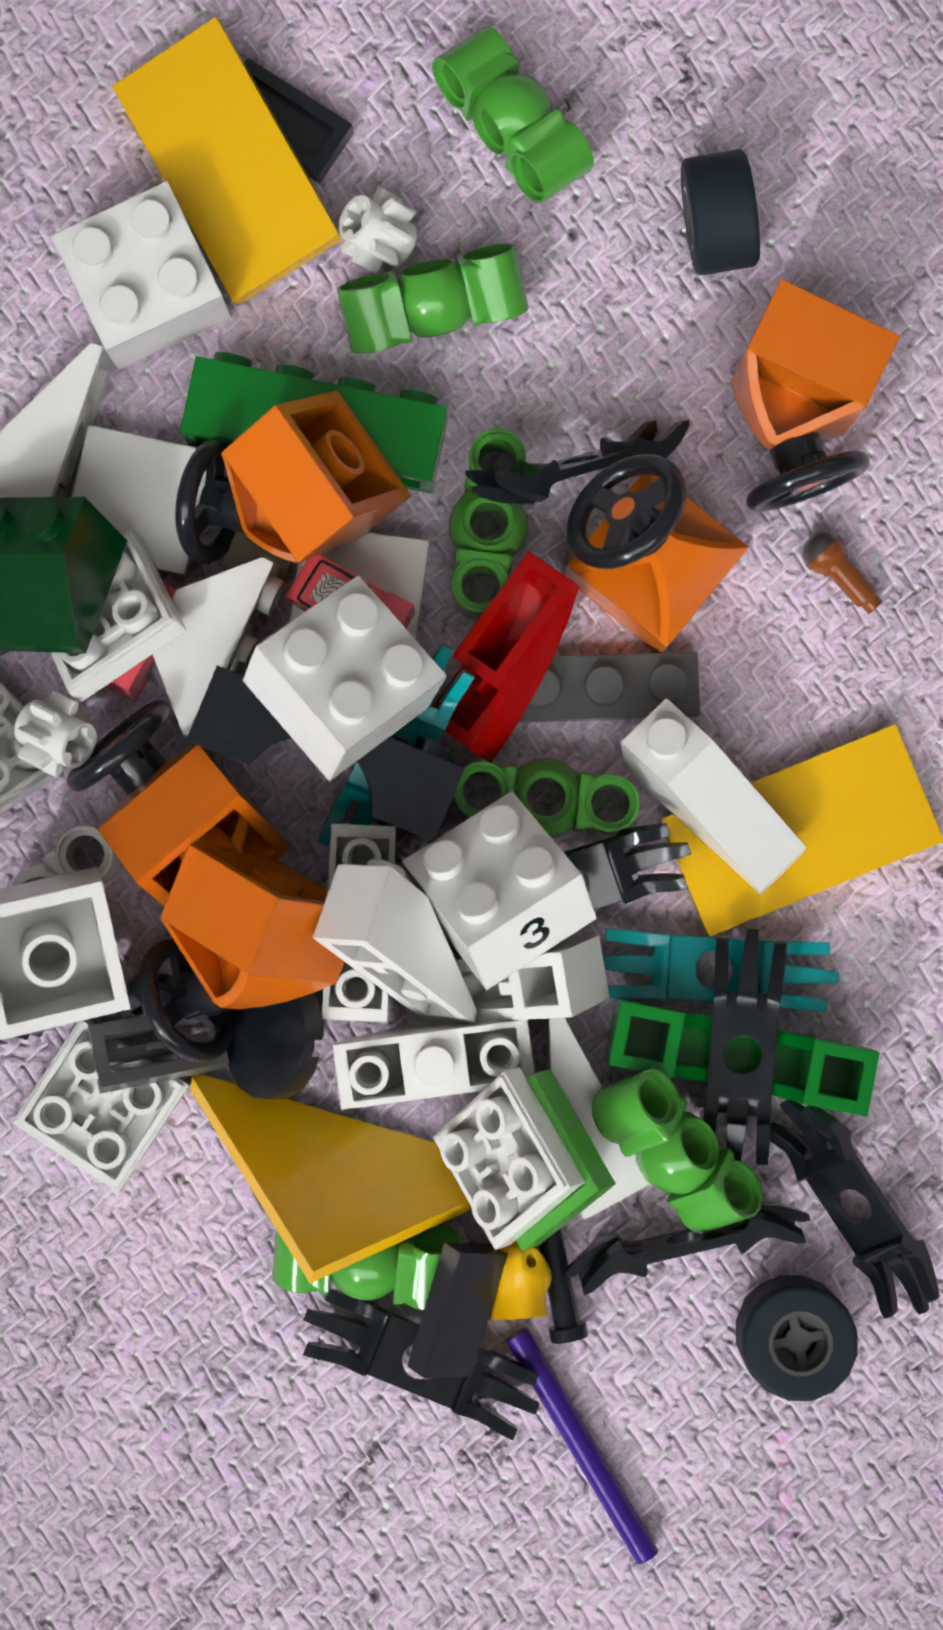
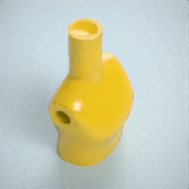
[488,1241,552,1320]

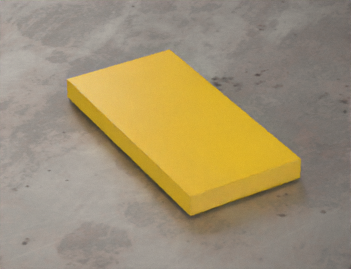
[112,17,343,306]
[659,724,943,937]

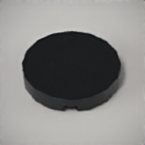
[227,993,323,1099]

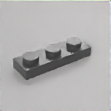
[518,652,700,723]

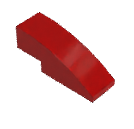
[432,551,580,763]

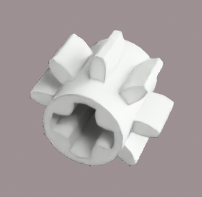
[338,187,417,274]
[14,690,97,777]

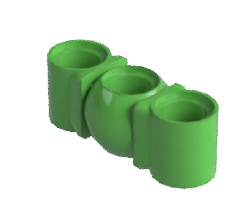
[432,26,594,203]
[337,243,529,354]
[448,428,529,621]
[454,758,640,838]
[592,1068,762,1234]
[272,1225,463,1311]

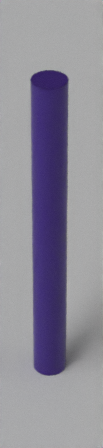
[505,1327,659,1565]

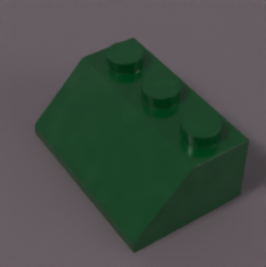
[0,496,127,654]

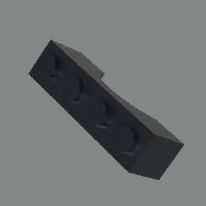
[186,659,465,842]

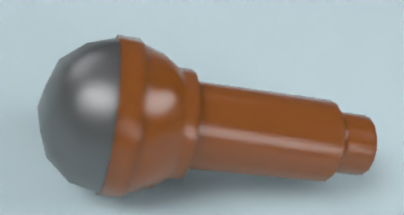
[802,530,883,614]

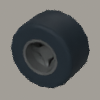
[681,149,760,275]
[736,1275,858,1401]

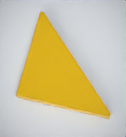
[190,1074,472,1283]

